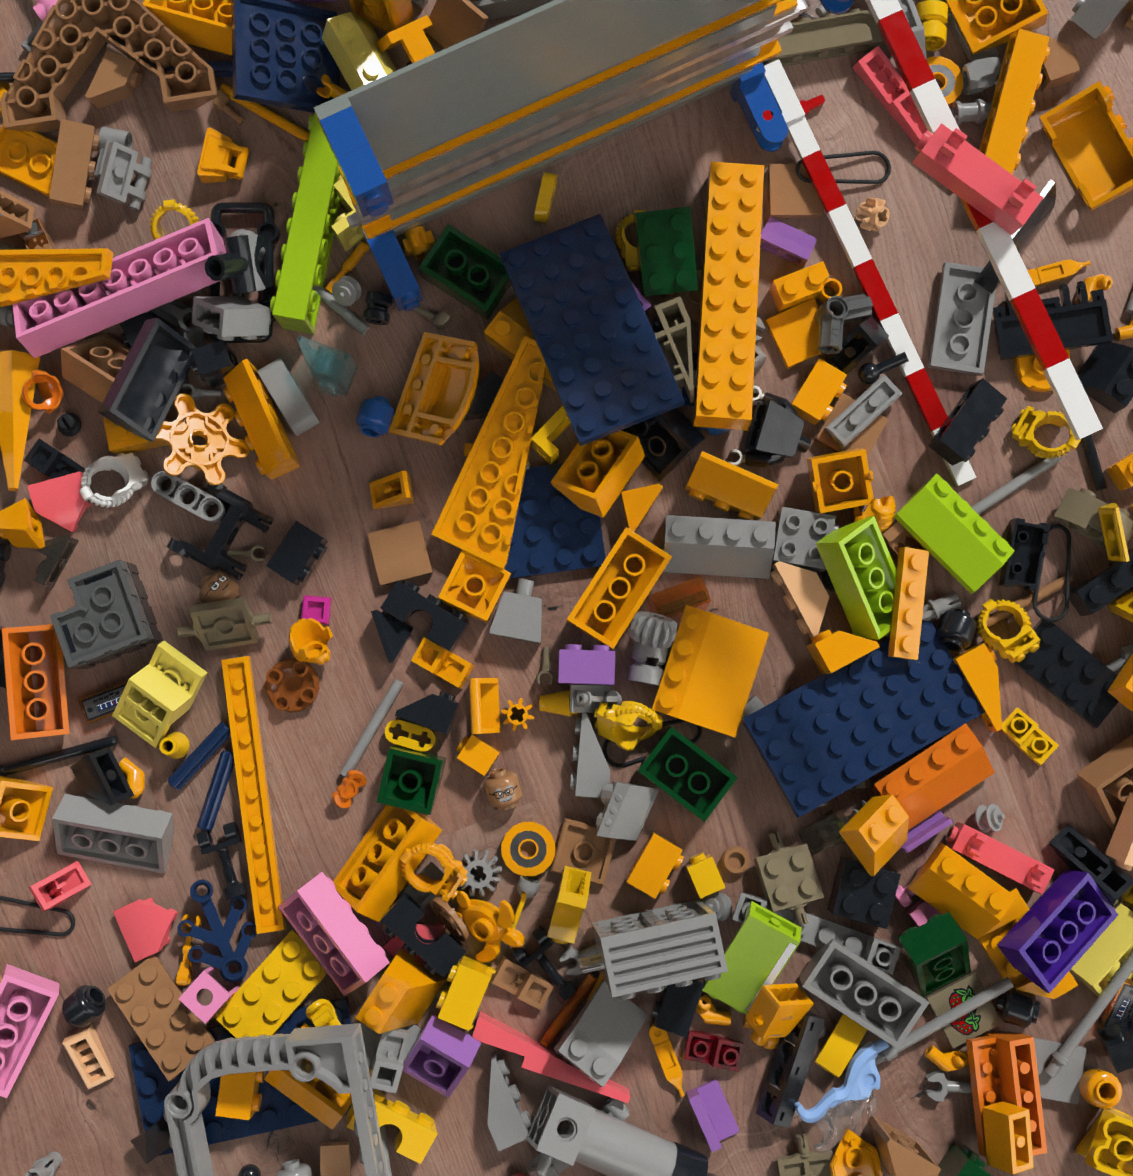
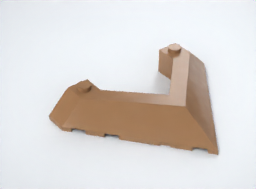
[0,0,218,133]

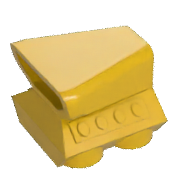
[1075,1108,1133,1176]

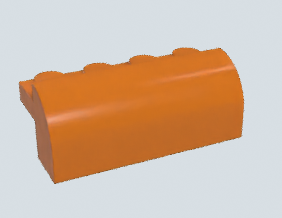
[966,1032,1047,1157]

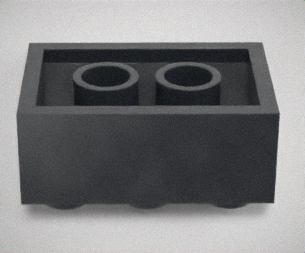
[621,408,706,481]

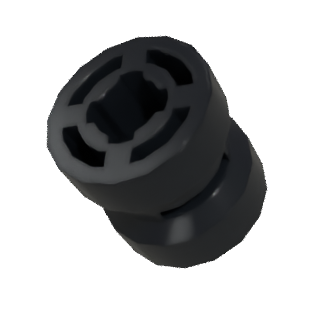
[362,291,393,325]

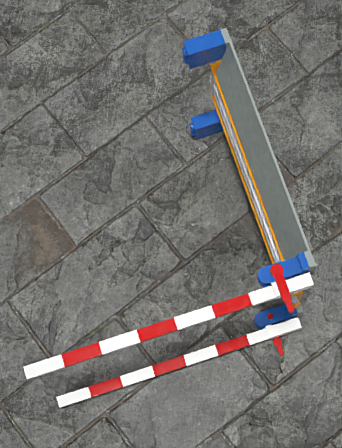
[314,0,1103,487]

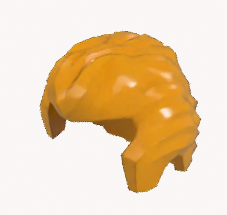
[852,495,896,533]
[289,618,333,666]

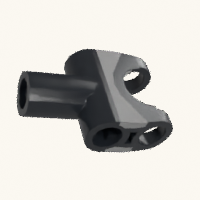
[205,234,273,294]

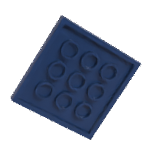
[231,0,339,113]
[504,463,606,579]

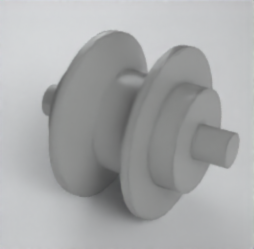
[332,276,362,306]
[973,804,1005,833]
[702,893,732,921]

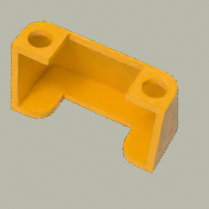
[1039,80,1133,212]

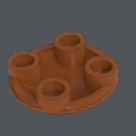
[266,658,320,712]

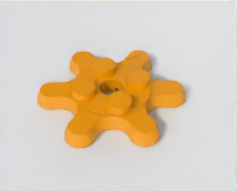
[155,393,250,485]

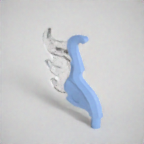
[794,1038,889,1151]

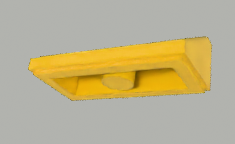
[1098,503,1130,562]

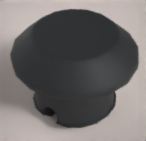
[57,413,81,437]

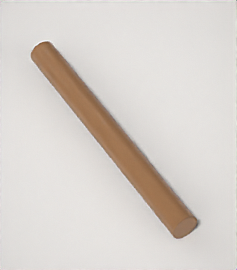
[976,574,1075,632]

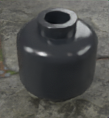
[937,609,977,651]
[62,985,106,1028]
[996,987,1040,1028]

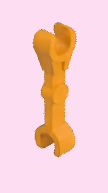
[176,914,202,986]

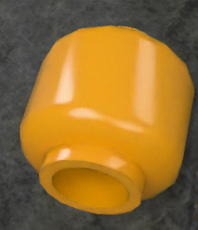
[1079,1068,1122,1109]

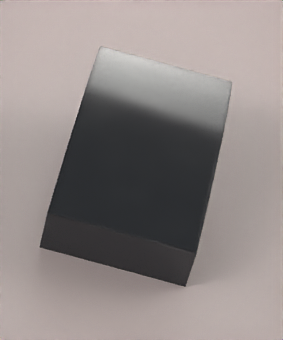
[24,438,86,479]

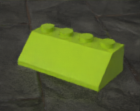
[893,473,1015,595]
[815,516,897,640]

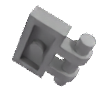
[96,141,152,211]

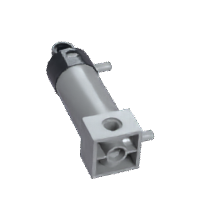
[526,1085,716,1176]

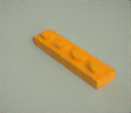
[888,547,929,660]

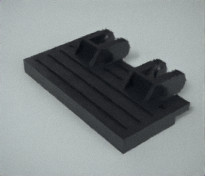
[992,281,1113,361]

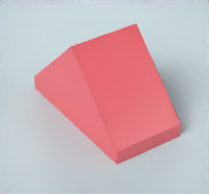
[29,861,91,912]

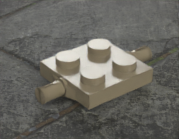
[177,597,272,651]
[753,831,824,926]
[776,1133,834,1176]

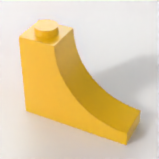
[547,866,592,944]

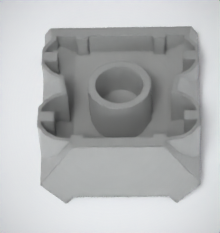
[596,781,659,841]

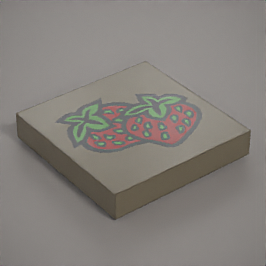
[925,971,1002,1049]

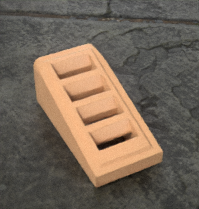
[62,1024,115,1090]

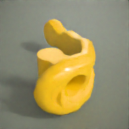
[305,998,342,1027]

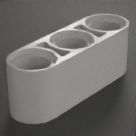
[257,357,320,436]
[151,471,228,524]

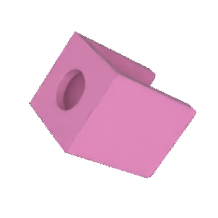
[179,966,240,1024]

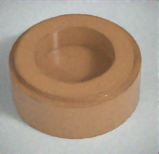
[722,846,750,874]

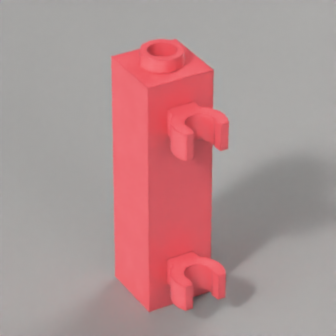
[912,123,1044,235]
[946,822,1054,895]

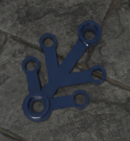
[177,879,257,982]

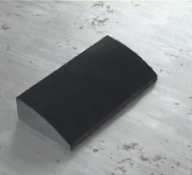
[974,180,1056,294]
[98,318,197,442]

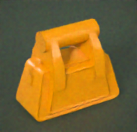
[197,127,250,183]

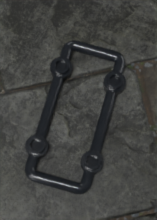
[209,202,280,343]

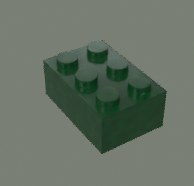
[633,206,698,297]
[418,224,511,320]
[636,726,738,822]

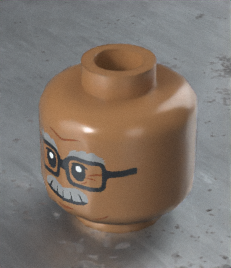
[483,767,523,811]

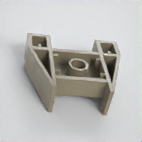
[655,297,695,403]

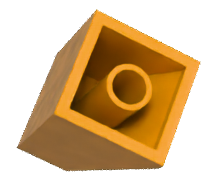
[355,948,447,1034]

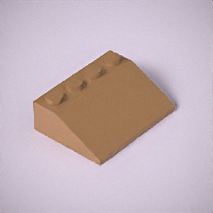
[1076,735,1133,833]

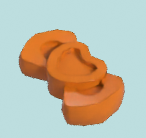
[331,770,367,808]

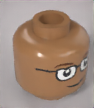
[199,572,241,603]

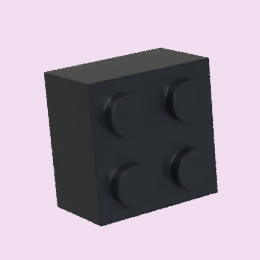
[827,856,901,929]

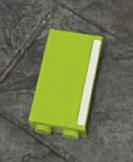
[702,901,802,1014]

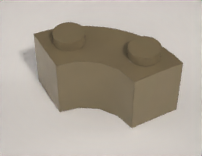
[1054,488,1133,549]

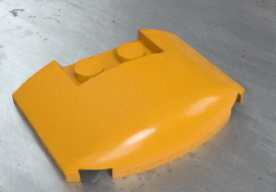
[388,332,479,446]

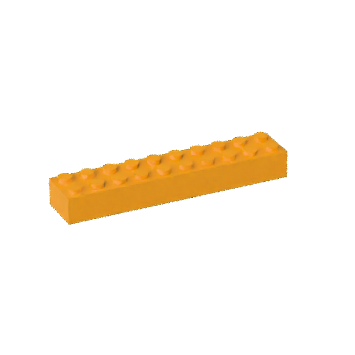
[693,162,764,431]

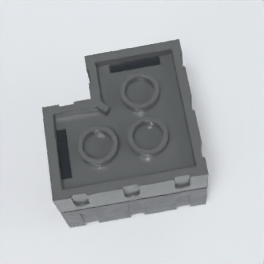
[50,560,163,669]

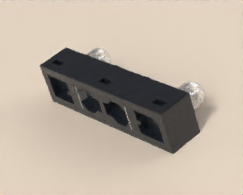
[756,1011,828,1128]

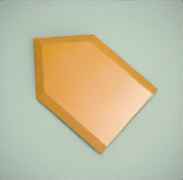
[829,1129,883,1176]

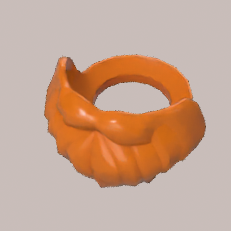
[22,370,64,414]

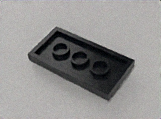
[1014,619,1119,728]

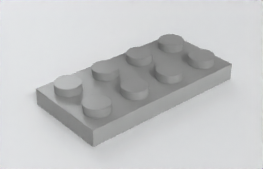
[928,262,996,376]

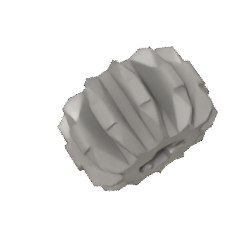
[630,611,677,649]
[460,849,503,897]

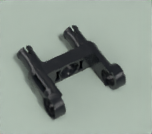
[166,479,274,580]

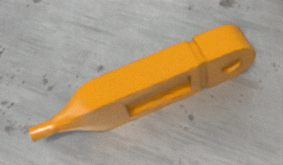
[1027,259,1091,287]
[649,1023,685,1097]

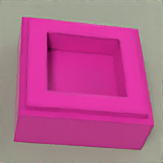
[301,595,332,625]

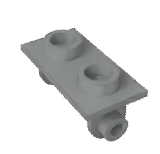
[570,685,622,713]

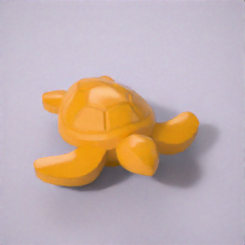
[454,890,525,963]

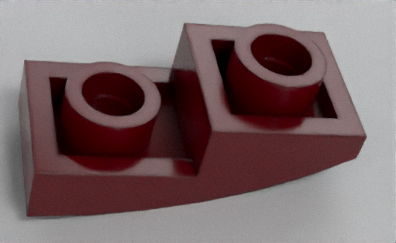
[680,1029,745,1072]

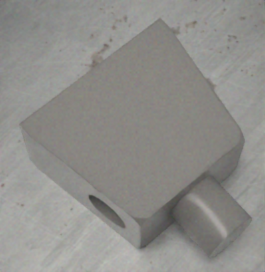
[489,578,542,644]

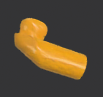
[1074,274,1113,304]
[696,995,731,1026]

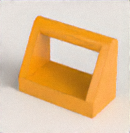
[469,678,501,734]

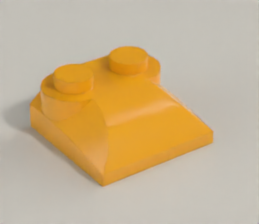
[438,550,511,623]

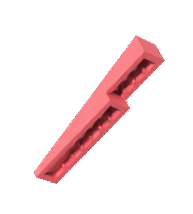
[852,46,927,145]
[472,1011,630,1103]

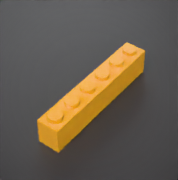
[979,29,1050,175]

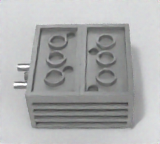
[579,899,728,1000]

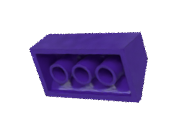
[997,869,1118,993]

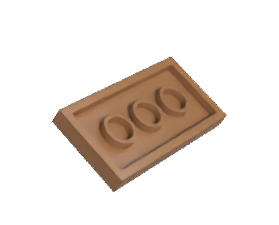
[107,954,215,1082]

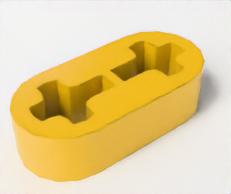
[534,172,558,224]
[385,719,436,752]

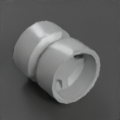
[627,642,669,686]

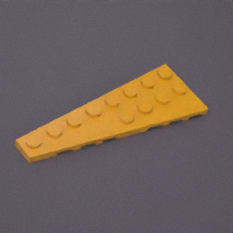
[0,248,113,307]
[432,336,547,569]

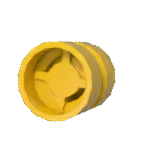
[915,0,948,51]

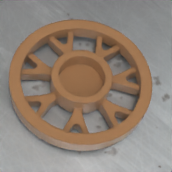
[429,897,470,941]

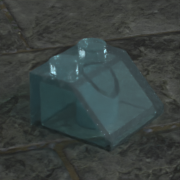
[297,335,358,397]

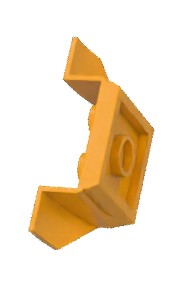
[978,888,1078,999]

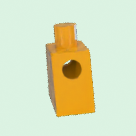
[746,983,814,1046]

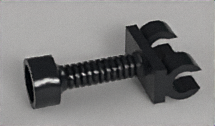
[197,822,247,900]
[510,925,578,1003]

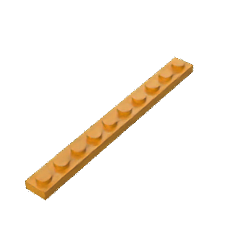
[221,656,286,934]

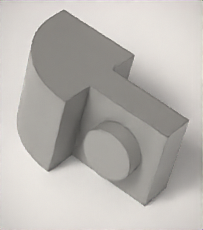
[369,1029,411,1093]

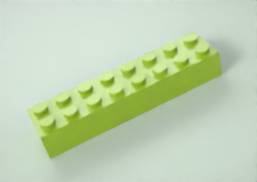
[270,105,341,334]

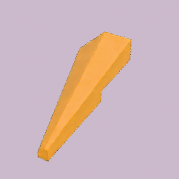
[0,350,40,492]

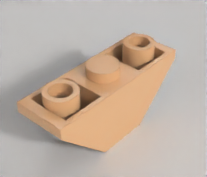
[770,561,829,638]

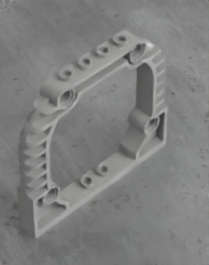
[164,1023,388,1176]

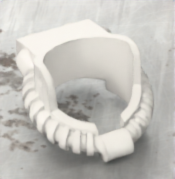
[79,453,149,508]

